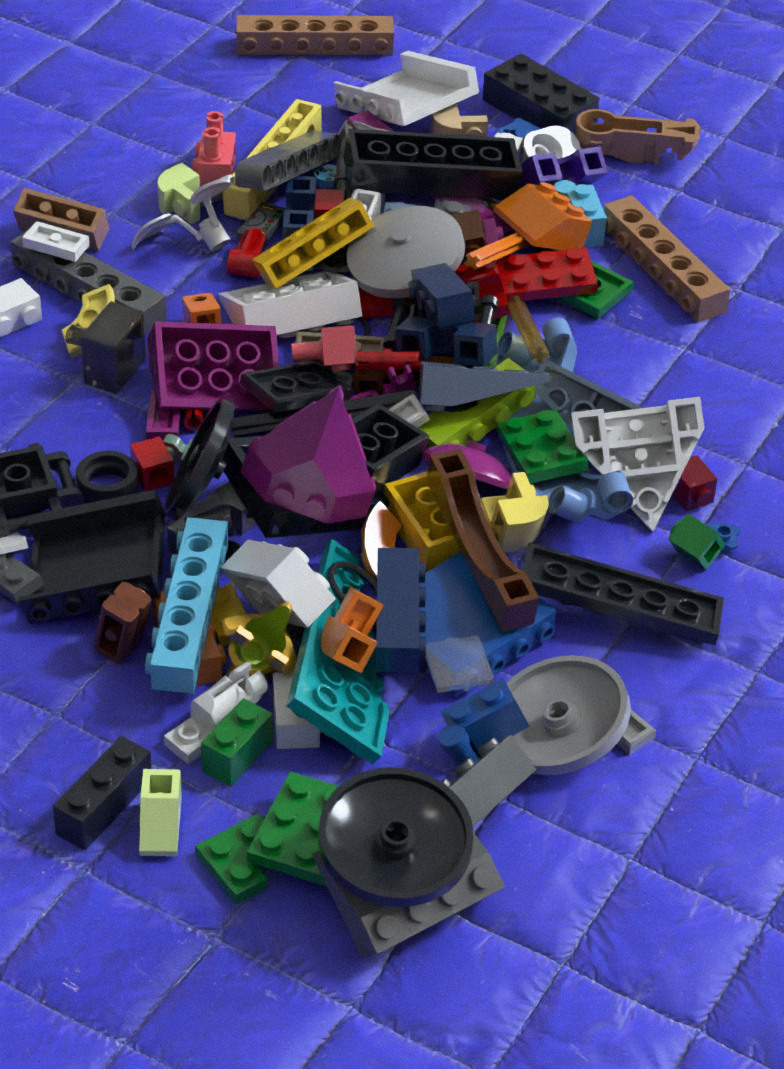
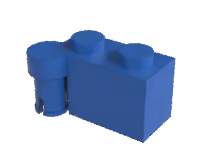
[438,678,530,766]

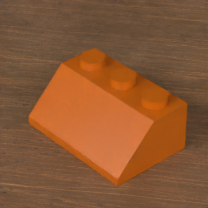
[493,182,593,250]

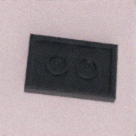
[240,360,353,413]

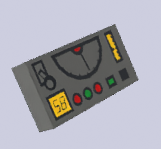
[237,201,286,242]

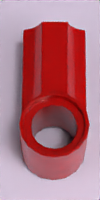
[227,227,267,278]

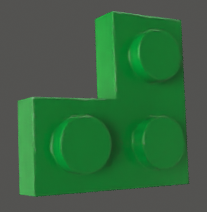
[195,813,268,904]

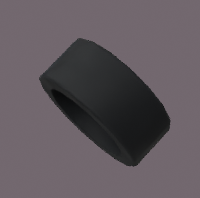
[76,450,139,504]

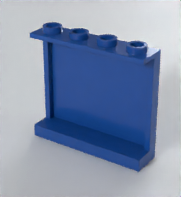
[372,551,556,700]

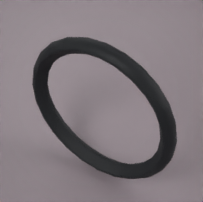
[328,561,377,603]

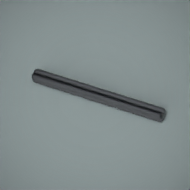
[232,390,417,436]

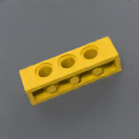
[252,198,375,289]

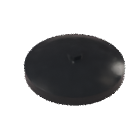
[163,397,235,520]
[318,767,474,907]

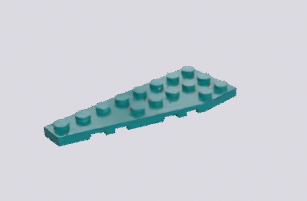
[286,539,389,765]

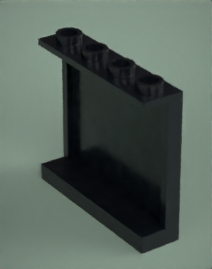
[18,490,165,624]

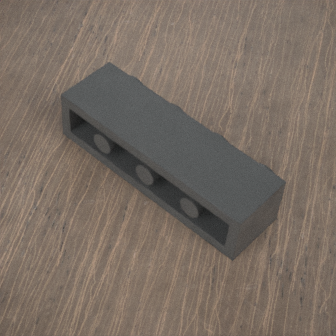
[441,735,537,826]

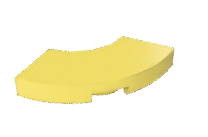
[62,284,115,359]

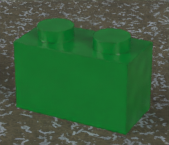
[201,698,273,787]

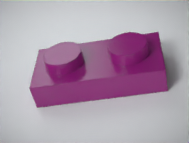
[146,390,182,441]

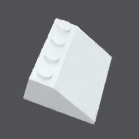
[218,270,362,338]

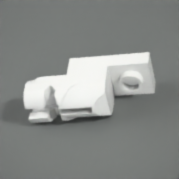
[164,662,267,765]

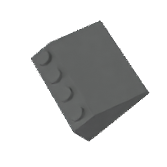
[312,833,505,958]

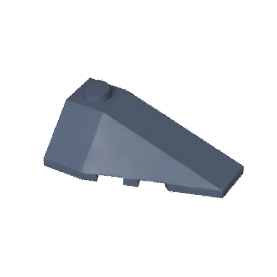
[535,358,644,431]
[419,361,551,411]

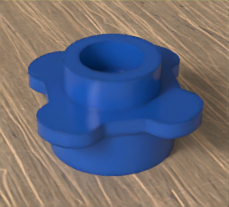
[708,523,740,554]

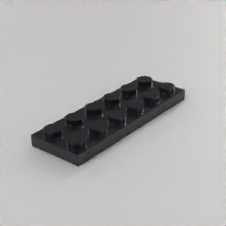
[521,542,724,646]

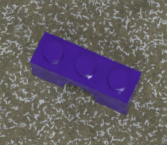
[520,147,609,188]

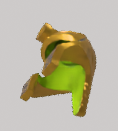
[222,602,297,677]

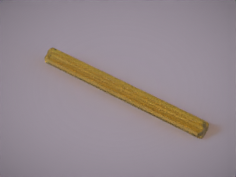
[508,296,549,364]

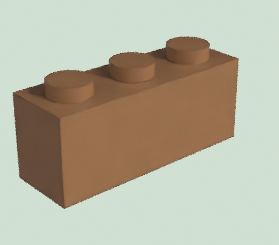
[13,188,110,252]

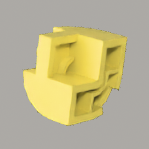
[481,472,549,554]

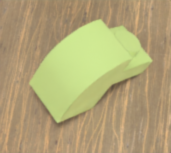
[158,163,200,224]

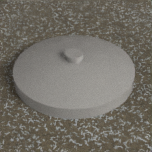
[347,206,465,298]
[507,655,631,775]

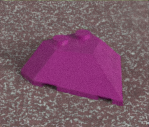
[241,385,376,524]

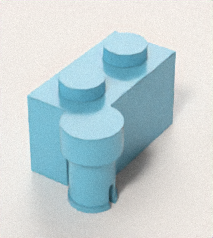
[554,180,607,248]

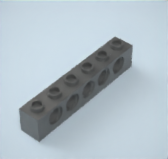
[11,230,167,337]

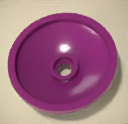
[421,440,511,489]

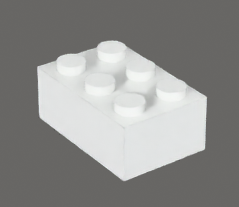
[220,540,336,628]

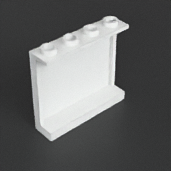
[333,51,479,126]

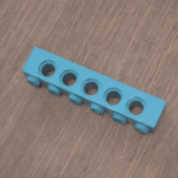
[145,517,228,694]

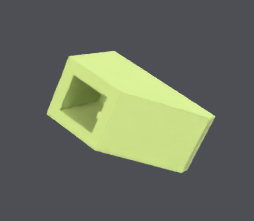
[139,769,182,856]

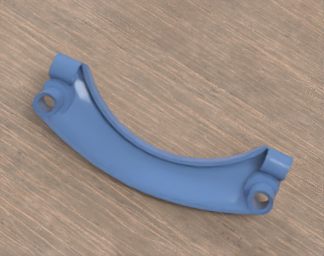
[497,317,633,524]

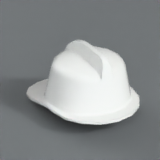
[521,126,581,163]

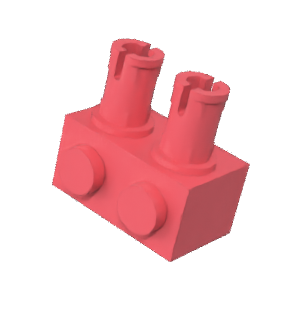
[192,111,236,187]
[292,325,357,371]

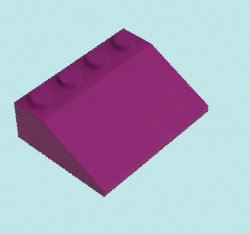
[147,321,280,412]

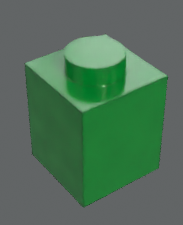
[668,513,726,570]

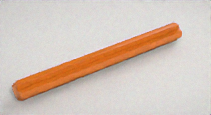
[464,232,531,270]

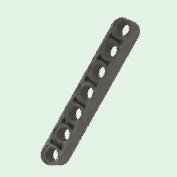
[235,131,341,190]

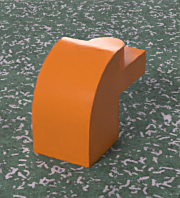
[321,587,384,673]

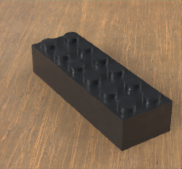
[343,129,523,200]

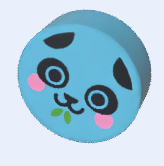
[314,164,337,189]

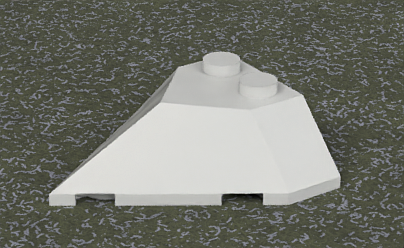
[571,397,704,533]

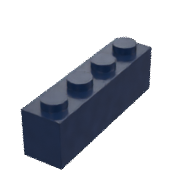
[376,548,426,673]

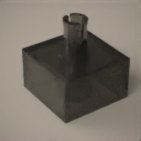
[65,301,146,394]

